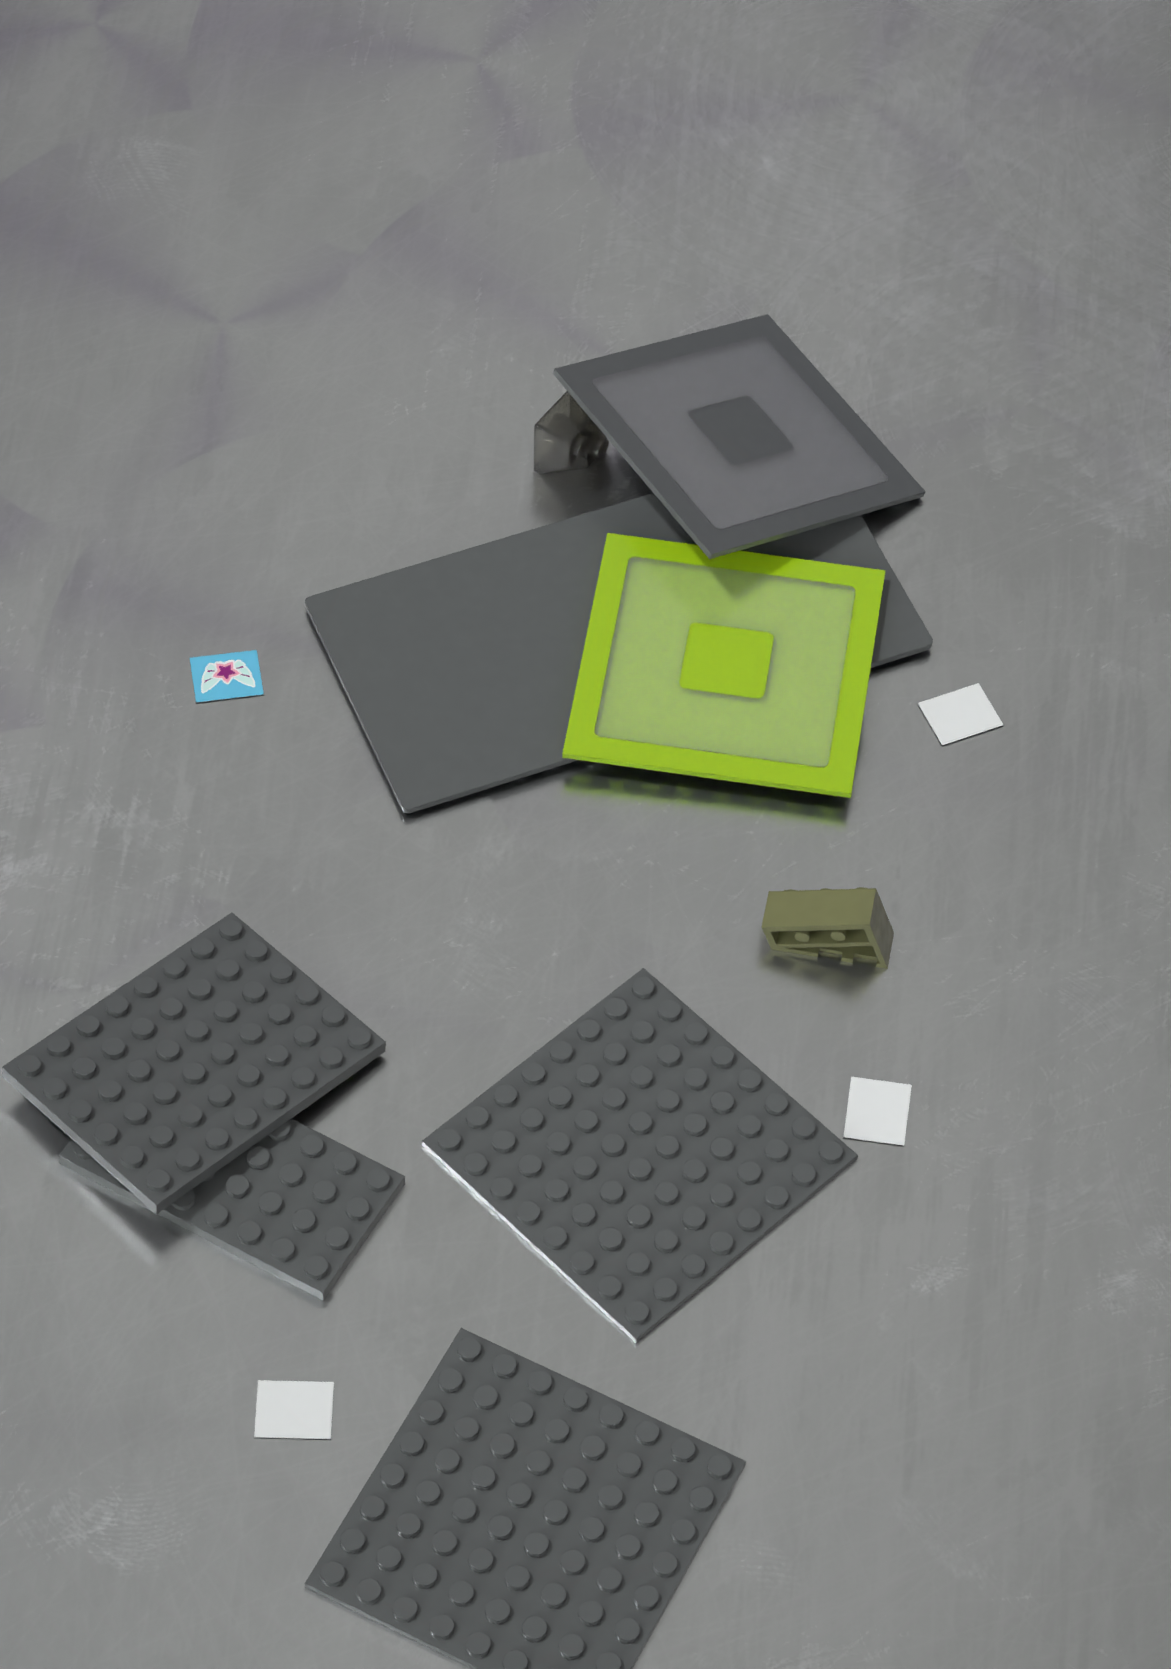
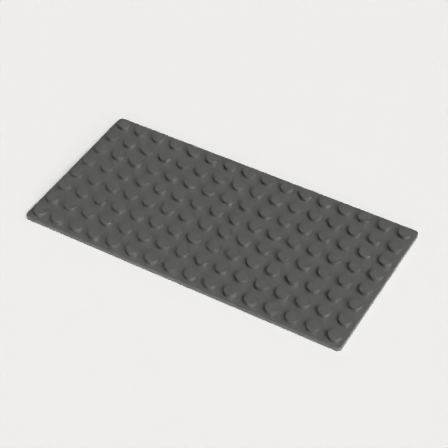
[305,493,933,813]

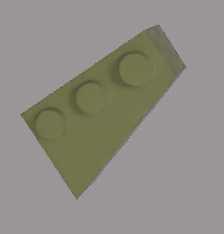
[761,887,894,969]

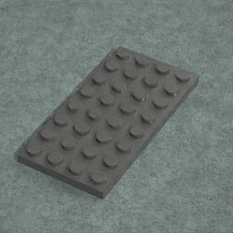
[58,1118,405,1300]

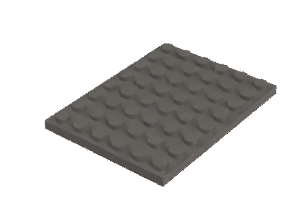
[2,912,386,1215]

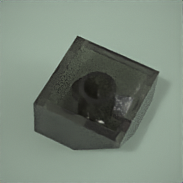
[534,391,609,474]

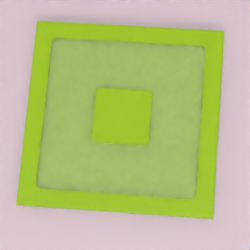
[562,533,886,798]

